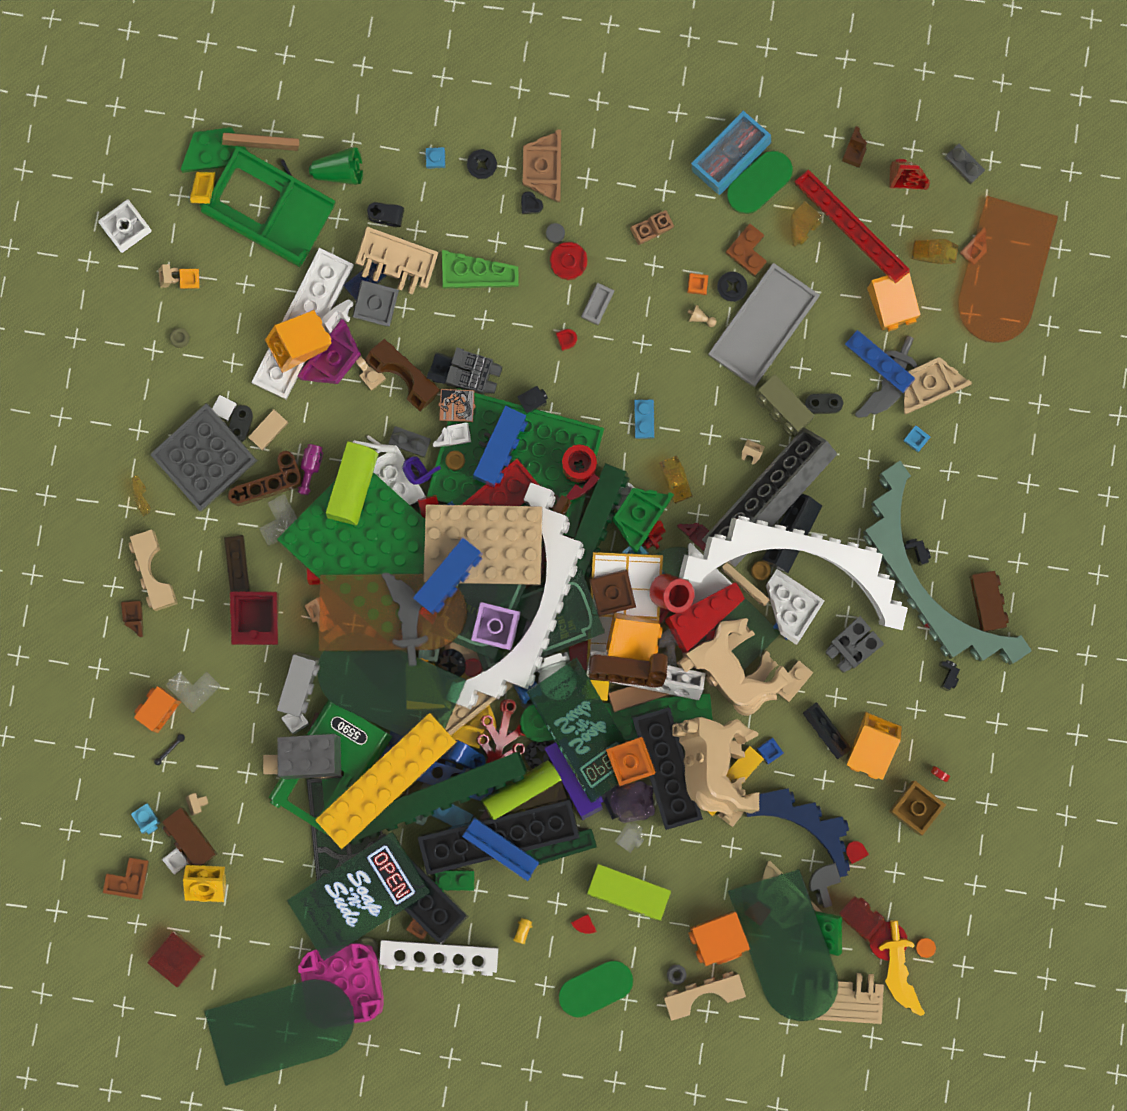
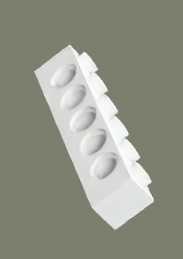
[586,650,706,700]
[379,940,499,976]

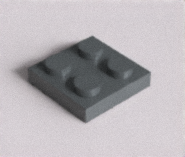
[352,280,399,327]

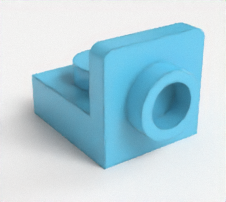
[131,803,161,835]

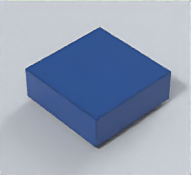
[757,737,784,764]

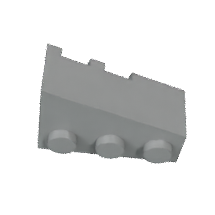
[277,652,321,717]

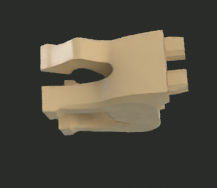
[676,618,794,716]
[672,717,759,818]

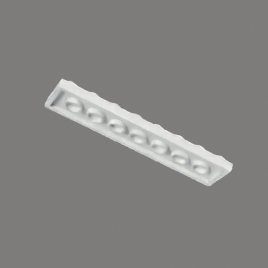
[252,248,354,400]

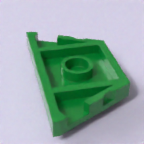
[181,127,247,173]
[613,488,674,553]

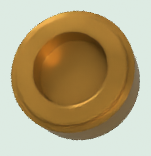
[446,451,465,471]
[751,561,771,581]

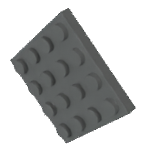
[150,403,258,512]

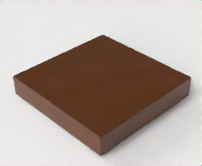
[589,569,636,616]

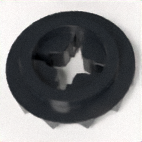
[467,149,497,179]
[717,272,748,302]
[437,649,466,680]
[525,741,552,769]

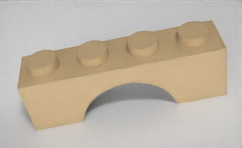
[129,530,178,611]
[664,971,746,1021]

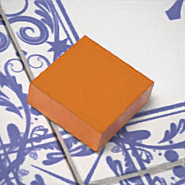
[687,273,708,295]

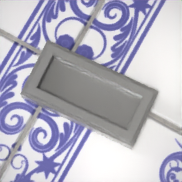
[581,283,614,325]

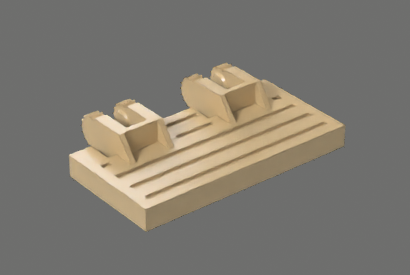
[355,227,439,294]
[803,970,884,1024]

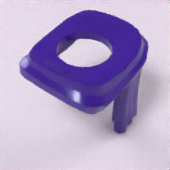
[402,456,441,485]

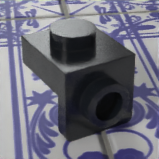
[427,352,453,384]
[517,386,548,414]
[904,538,931,566]
[939,660,960,691]

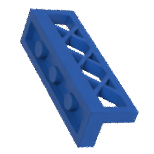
[463,818,540,881]

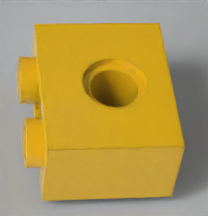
[183,865,226,902]

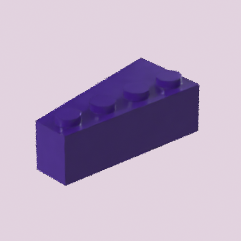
[545,737,604,820]

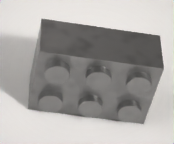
[277,734,341,779]

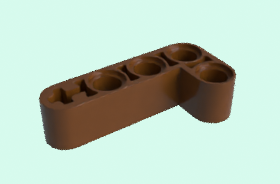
[228,451,302,506]
[588,653,668,687]

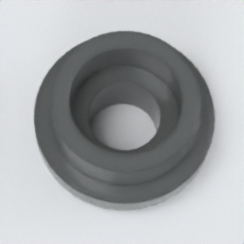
[667,965,686,985]

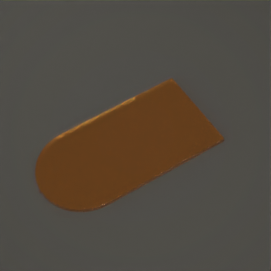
[958,196,1058,343]
[318,574,468,651]

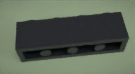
[762,494,822,573]

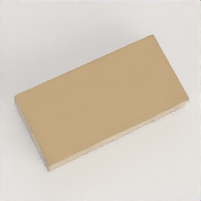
[248,410,288,451]

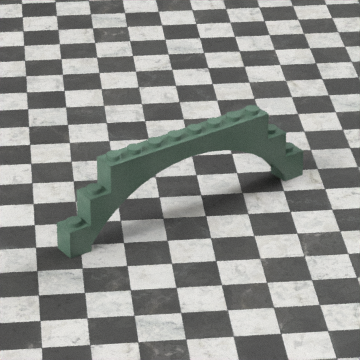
[863,461,1032,665]

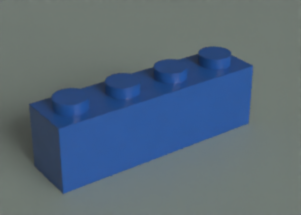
[473,406,528,487]
[413,538,483,614]

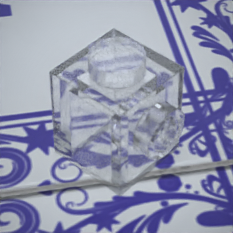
[614,822,645,853]

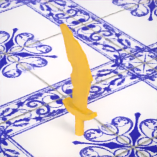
[879,920,925,1016]

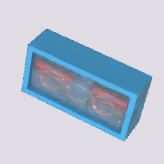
[691,111,771,195]

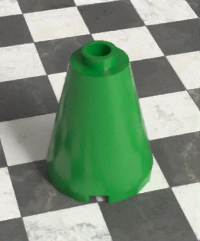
[309,147,363,185]

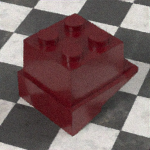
[230,592,279,645]

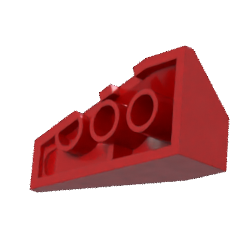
[889,159,930,190]

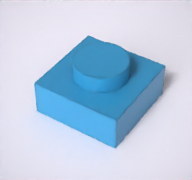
[426,147,446,169]
[903,425,930,452]

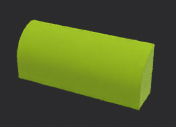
[326,441,379,526]
[481,761,562,820]
[587,864,671,921]

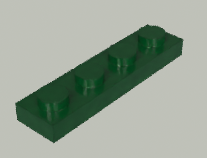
[525,829,597,865]

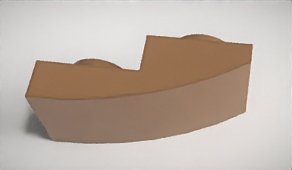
[630,210,675,245]

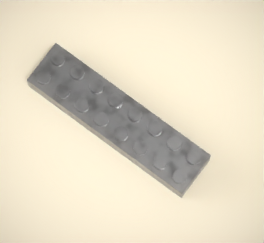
[702,427,837,567]

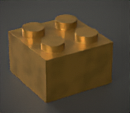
[889,781,946,836]

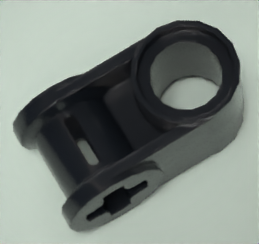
[367,202,404,227]

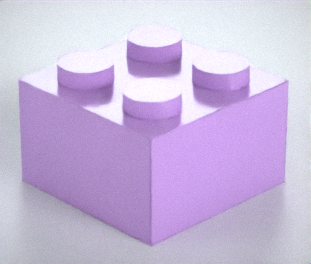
[471,602,520,650]

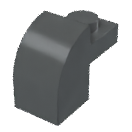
[809,863,841,908]

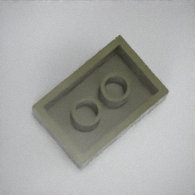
[755,374,815,437]

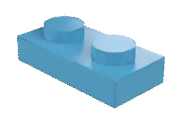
[634,400,654,439]
[432,804,473,826]

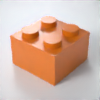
[134,686,181,733]

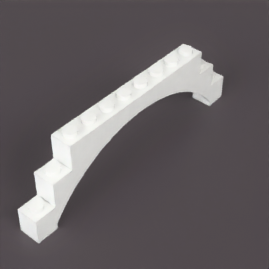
[446,483,585,709]
[679,516,908,630]

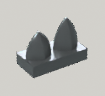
[945,144,985,184]
[389,426,431,458]

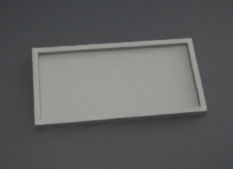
[708,263,820,388]

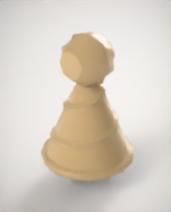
[687,305,717,327]

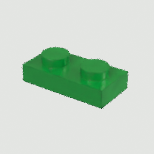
[435,871,475,891]

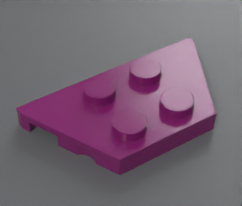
[297,319,361,384]

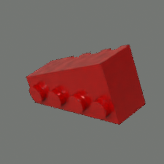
[665,582,745,653]

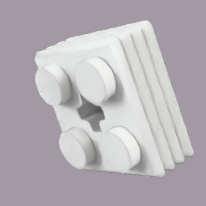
[98,200,151,253]

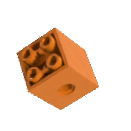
[688,911,750,966]

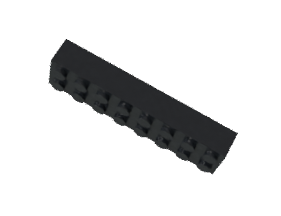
[418,798,580,875]

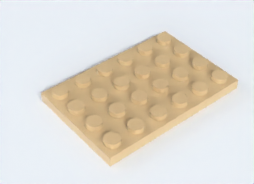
[424,505,543,585]

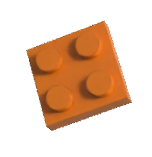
[606,737,656,786]

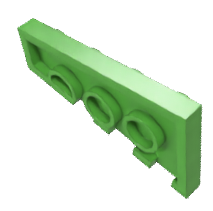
[442,250,519,288]

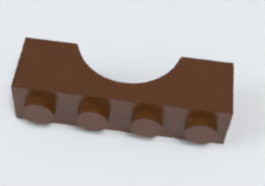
[365,339,440,412]

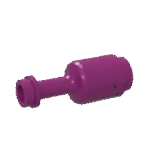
[297,444,323,495]

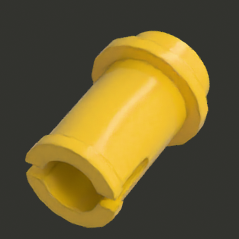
[513,918,533,944]

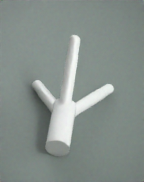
[353,435,397,453]

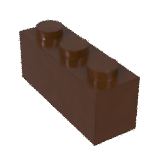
[969,571,1009,632]
[162,808,218,866]

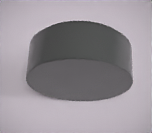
[546,223,565,243]

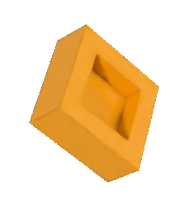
[179,269,199,289]

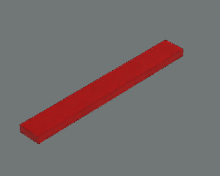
[794,170,910,284]

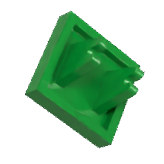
[804,909,842,956]

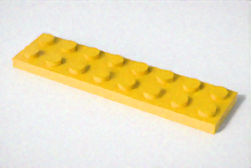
[316,713,457,849]

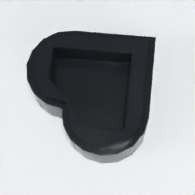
[521,191,543,214]

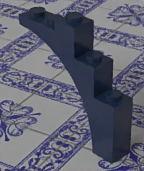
[745,788,850,877]

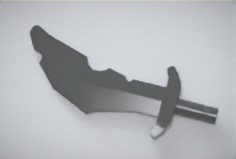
[855,336,917,418]
[382,573,428,666]

